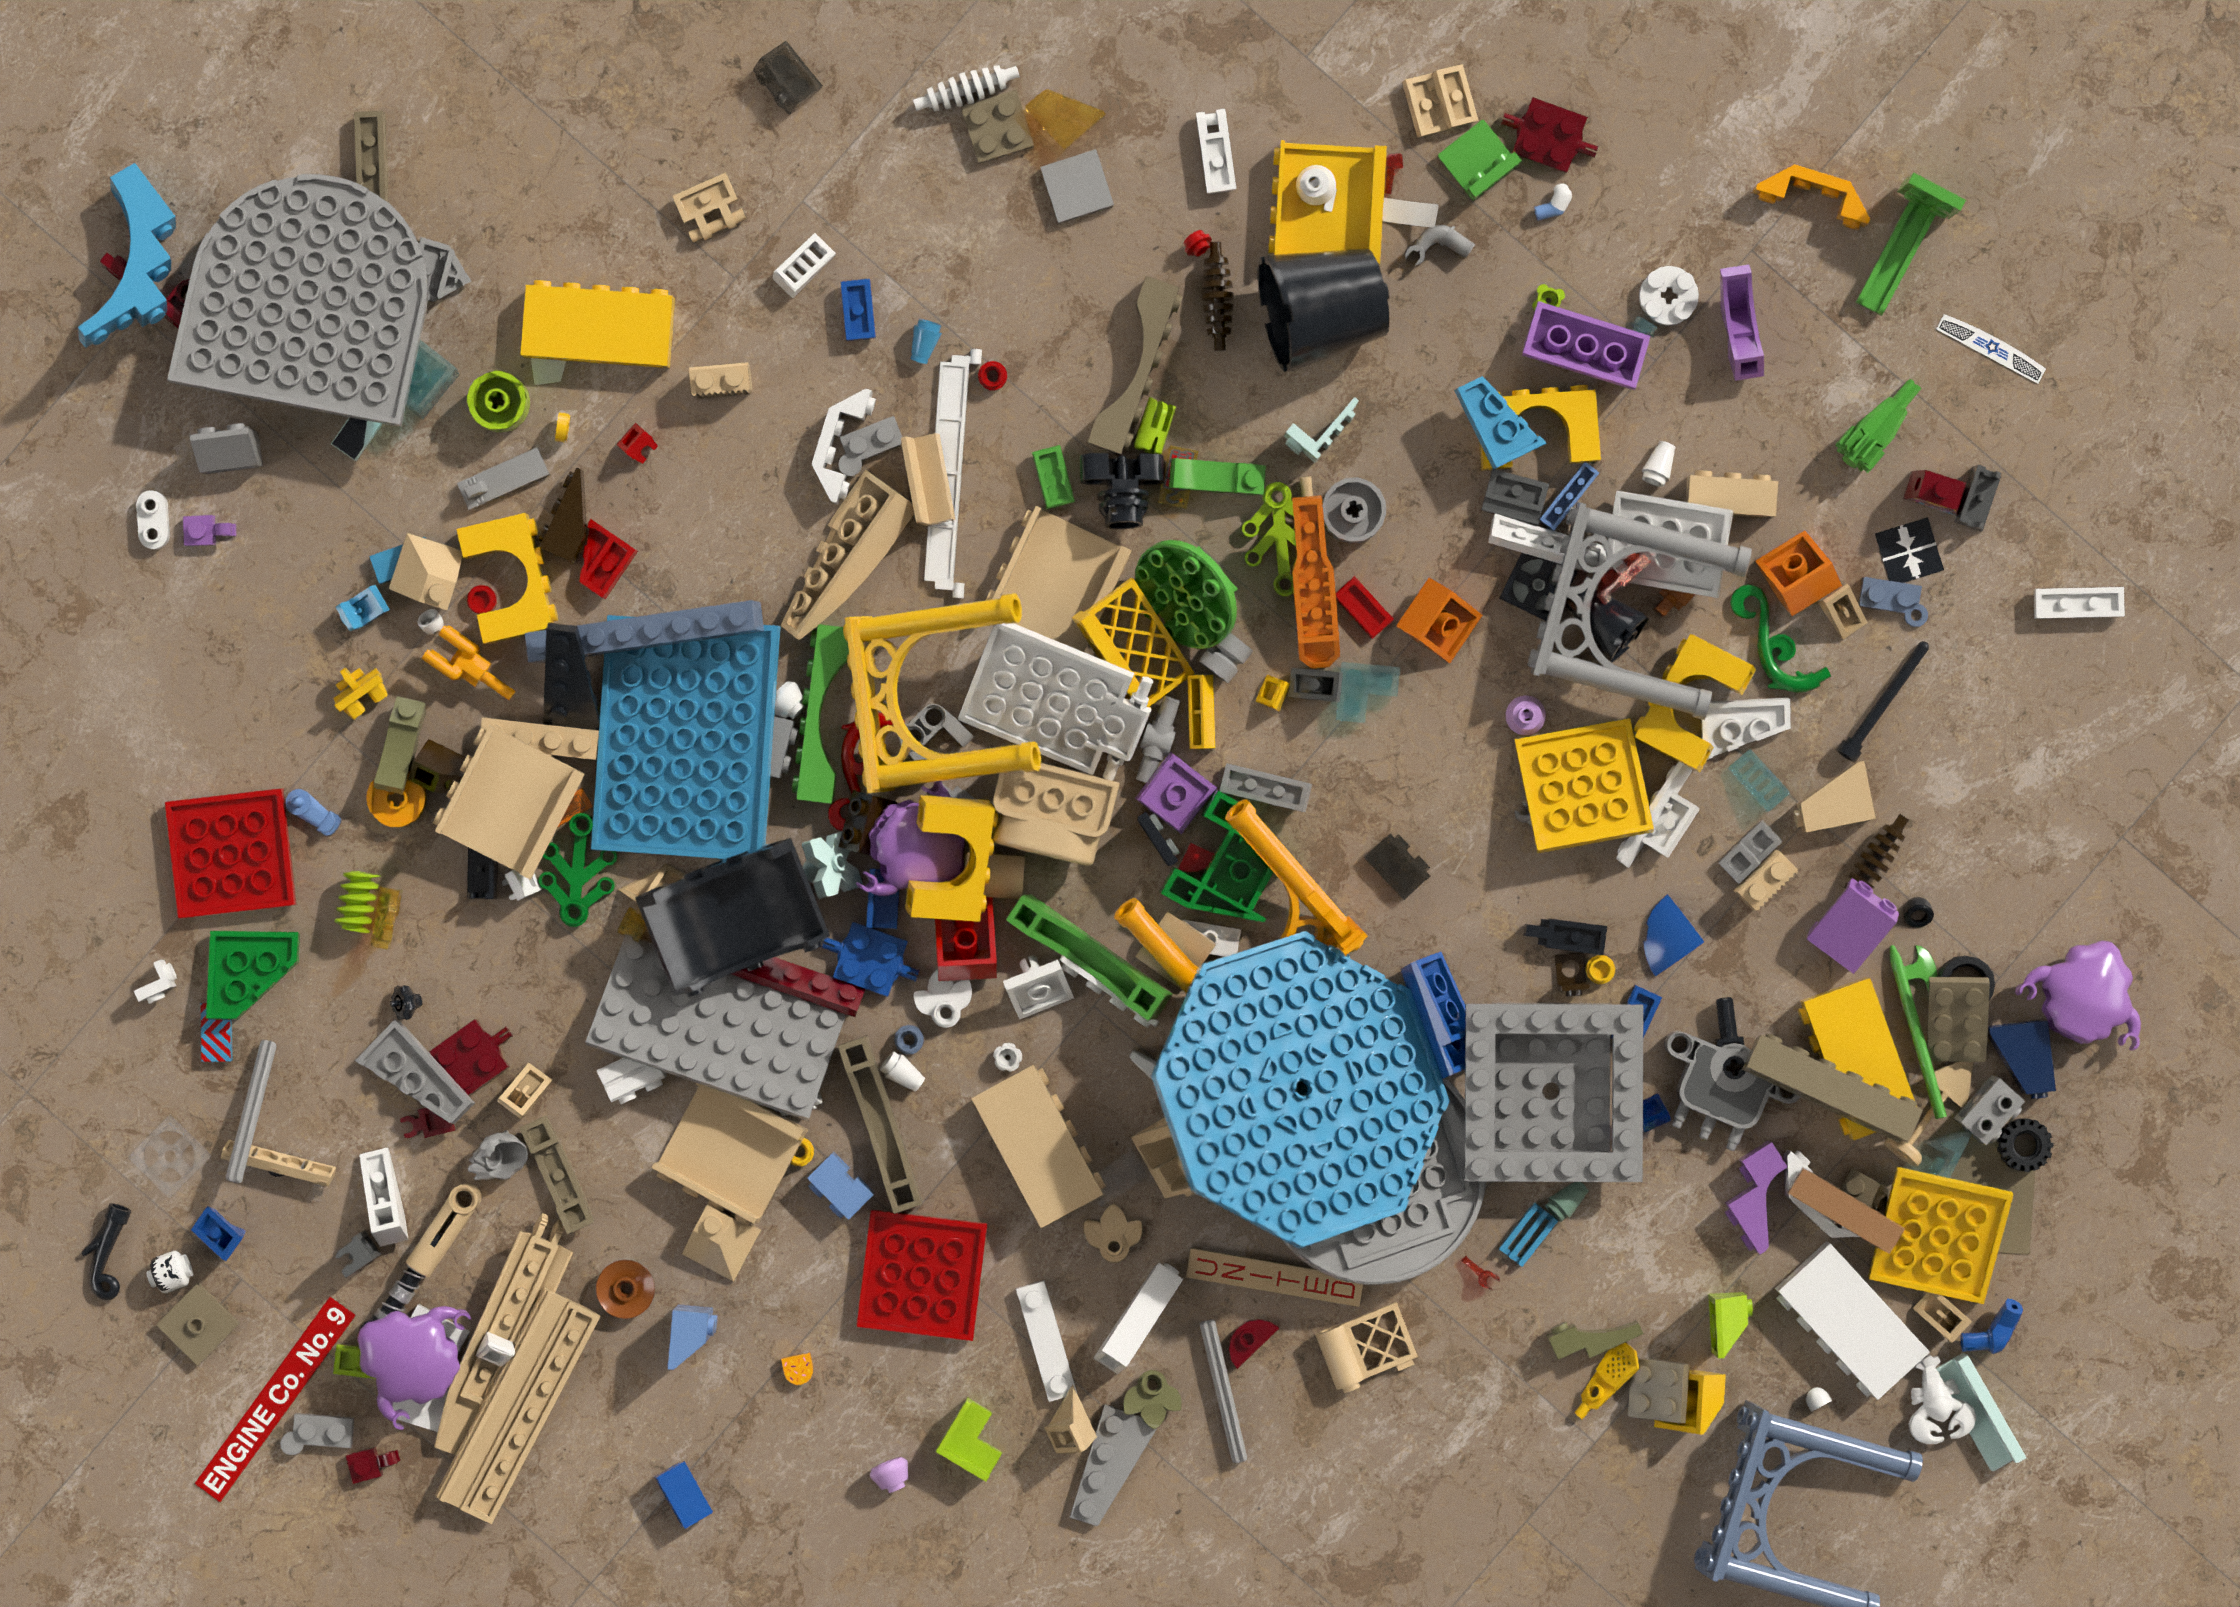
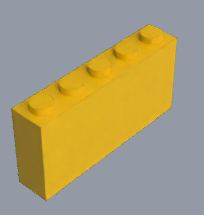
[521,280,675,369]
[1798,977,1917,1140]

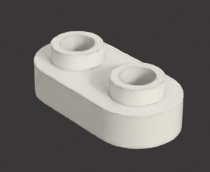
[136,490,170,550]

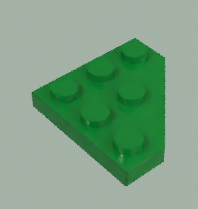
[206,931,300,1020]

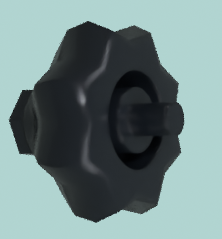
[390,985,422,1020]

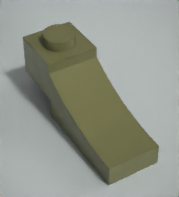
[374,696,426,795]
[1546,1320,1644,1360]

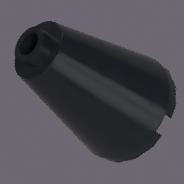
[1566,585,1649,662]

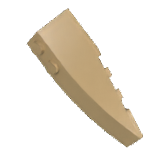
[781,469,914,640]

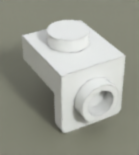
[134,960,177,1004]

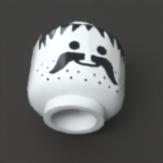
[146,1251,193,1293]

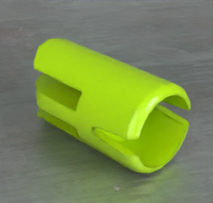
[1134,397,1176,454]

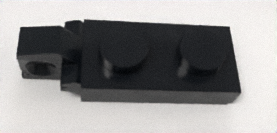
[1523,918,1607,955]

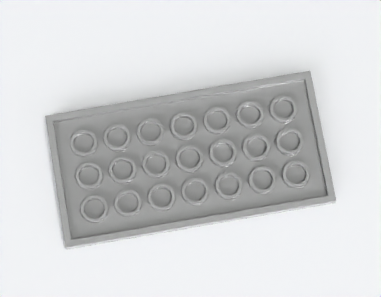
[585,934,846,1121]

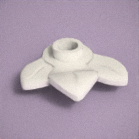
[914,970,972,1028]

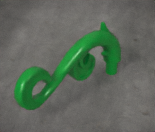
[1730,585,1831,693]

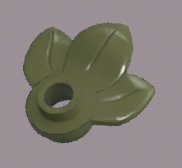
[1123,1370,1182,1429]

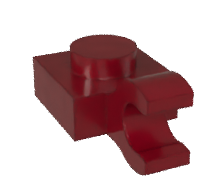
[345,1446,401,1484]

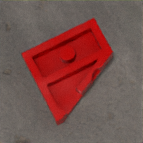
[579,519,638,600]

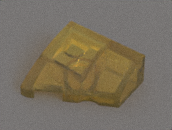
[1025,89,1106,151]
[370,886,403,950]

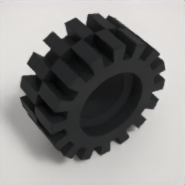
[1997,1118,2053,1172]

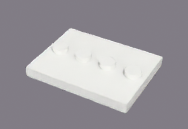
[1602,491,1734,598]

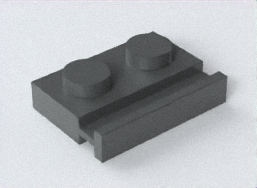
[1481,469,1549,526]

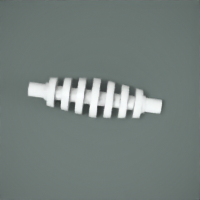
[913,65,1020,111]

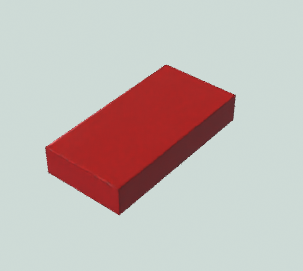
[1336,576,1394,639]

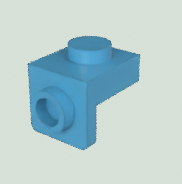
[336,585,390,631]

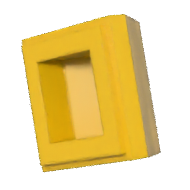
[1256,675,1290,712]

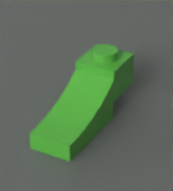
[1169,458,1266,496]

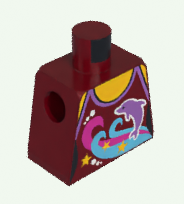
[1903,470,1966,516]

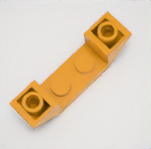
[1752,164,1870,230]

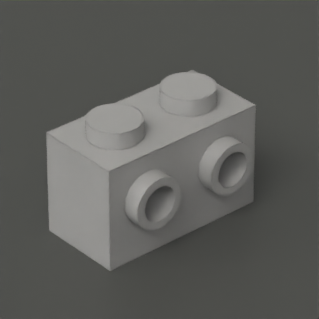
[1953,1075,2025,1145]

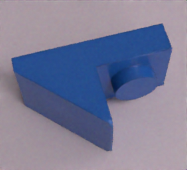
[191,1206,246,1261]

